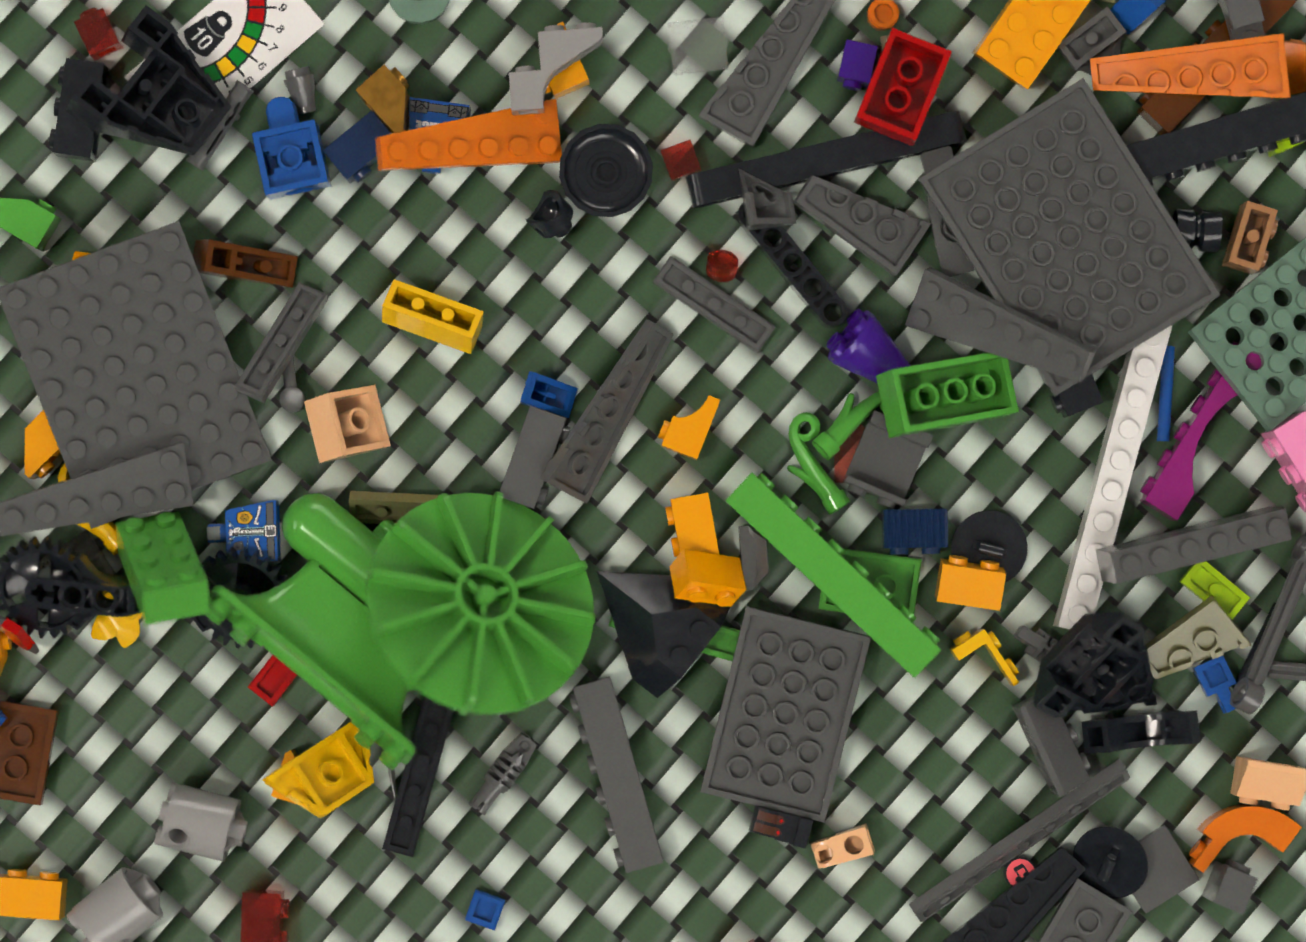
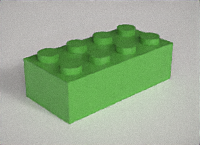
[876,353,1019,438]
[115,511,210,625]

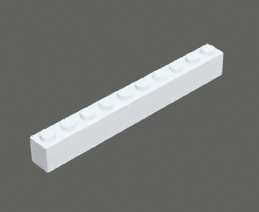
[1053,325,1172,630]

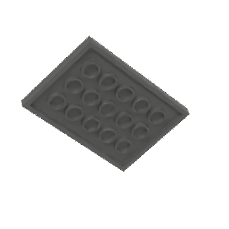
[700,605,871,823]

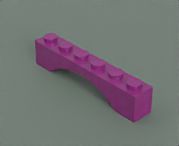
[1139,340,1261,521]

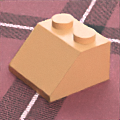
[304,385,391,463]
[1230,756,1306,811]

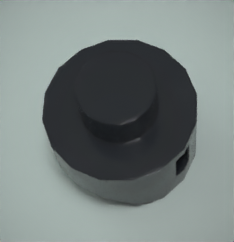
[526,190,573,238]

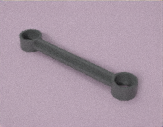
[1230,533,1306,715]

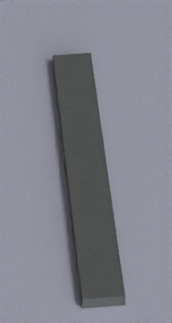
[909,758,1130,922]

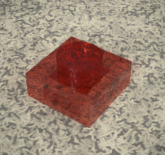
[660,140,701,181]

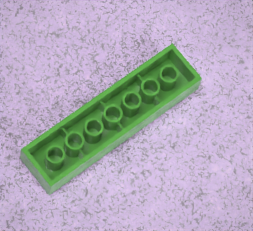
[725,472,941,678]

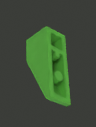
[0,198,62,252]

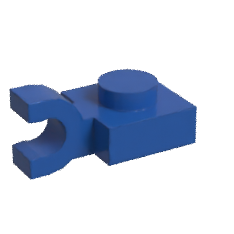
[1192,656,1237,714]

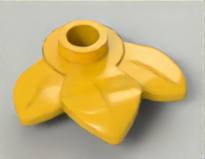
[91,590,142,648]

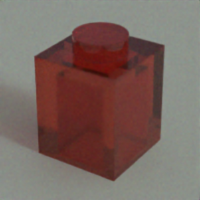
[74,7,124,61]

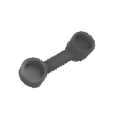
[280,357,307,413]

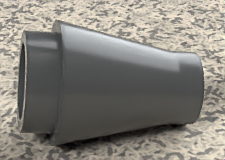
[283,66,317,115]

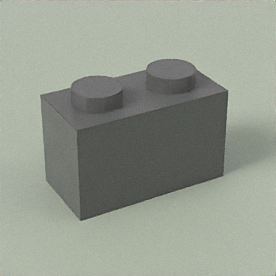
[1202,858,1258,915]

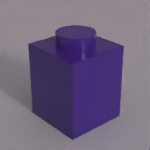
[837,39,878,91]

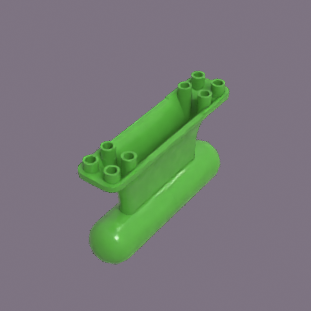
[205,493,416,770]

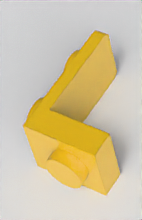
[949,629,1019,686]

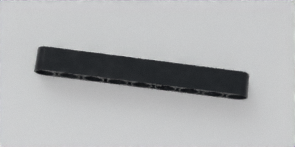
[685,111,967,209]

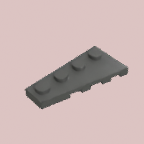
[793,175,931,276]

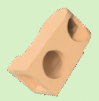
[810,823,875,868]

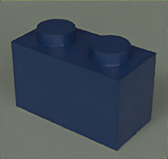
[323,110,391,184]

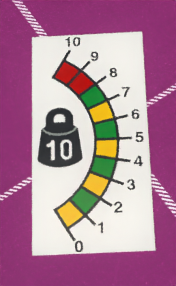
[124,0,324,98]

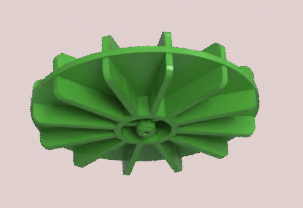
[365,491,596,716]

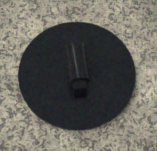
[951,510,1028,583]
[1073,826,1148,898]

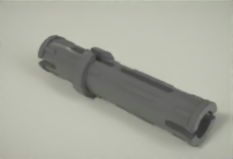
[186,80,254,171]

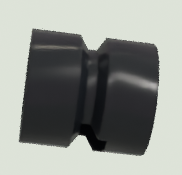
[1172,209,1223,253]

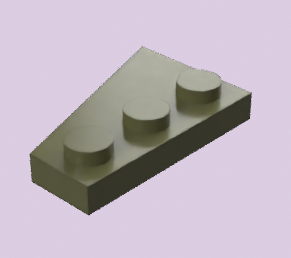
[1145,596,1252,680]

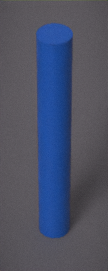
[1157,346,1175,442]

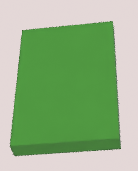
[818,548,922,615]

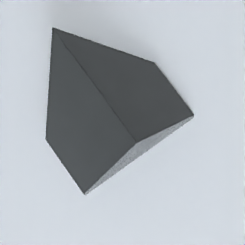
[738,168,797,231]

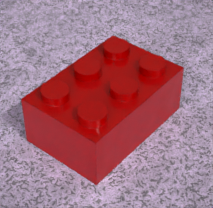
[854,28,952,147]

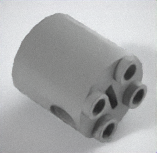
[154,782,248,862]
[67,867,163,942]

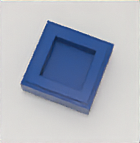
[465,889,506,931]

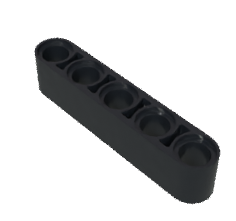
[737,203,847,329]

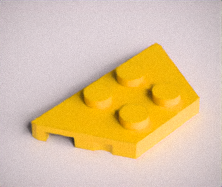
[262,721,374,818]

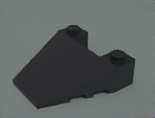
[65,5,231,156]

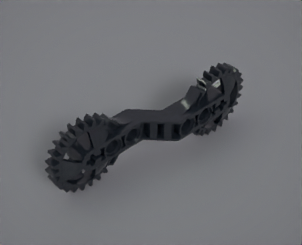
[0,536,289,649]

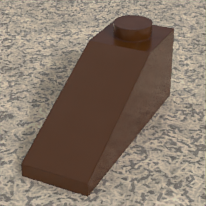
[193,239,298,288]

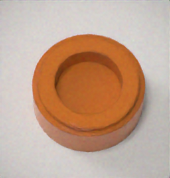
[867,0,899,31]

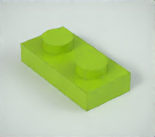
[1179,561,1250,620]

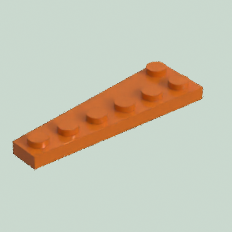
[1090,34,1291,98]
[375,99,562,171]

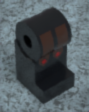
[749,806,813,849]

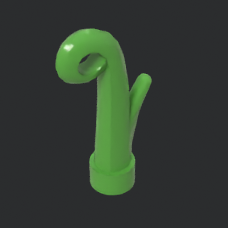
[812,392,884,460]
[787,413,851,515]

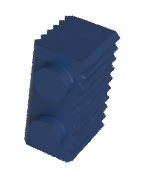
[881,509,948,555]

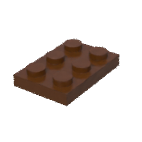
[0,700,59,805]

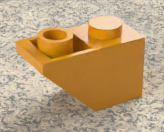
[25,410,61,479]

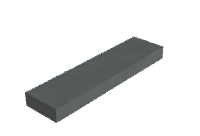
[653,256,775,354]
[235,282,328,403]

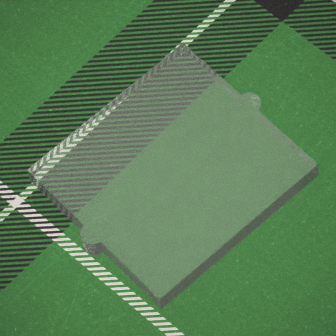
[668,17,729,75]

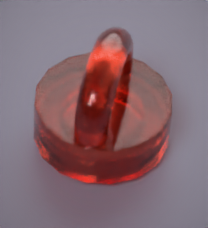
[706,250,738,282]

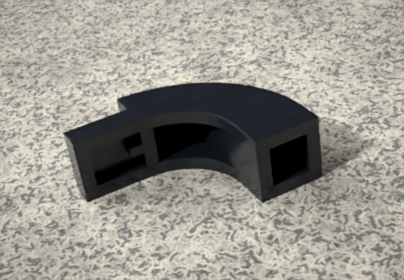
[1081,710,1201,753]

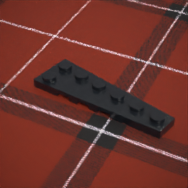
[942,846,1086,942]

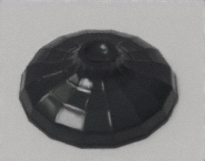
[559,124,653,217]

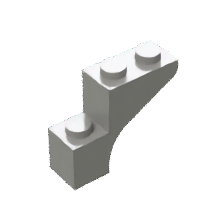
[509,23,603,115]

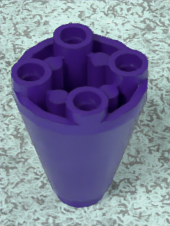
[826,308,911,383]

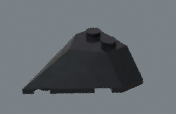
[596,571,730,698]
[1033,611,1157,718]

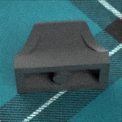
[1057,6,1126,75]
[738,526,769,590]

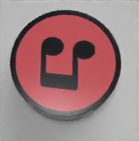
[1003,856,1035,886]

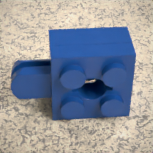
[252,97,331,200]

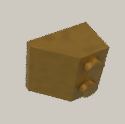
[356,64,410,134]

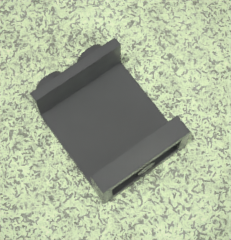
[842,411,934,510]

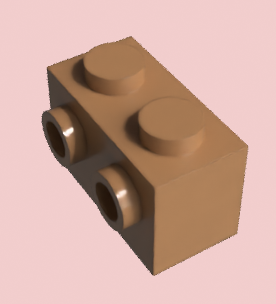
[1222,201,1278,275]

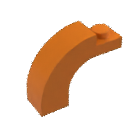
[1188,804,1302,873]

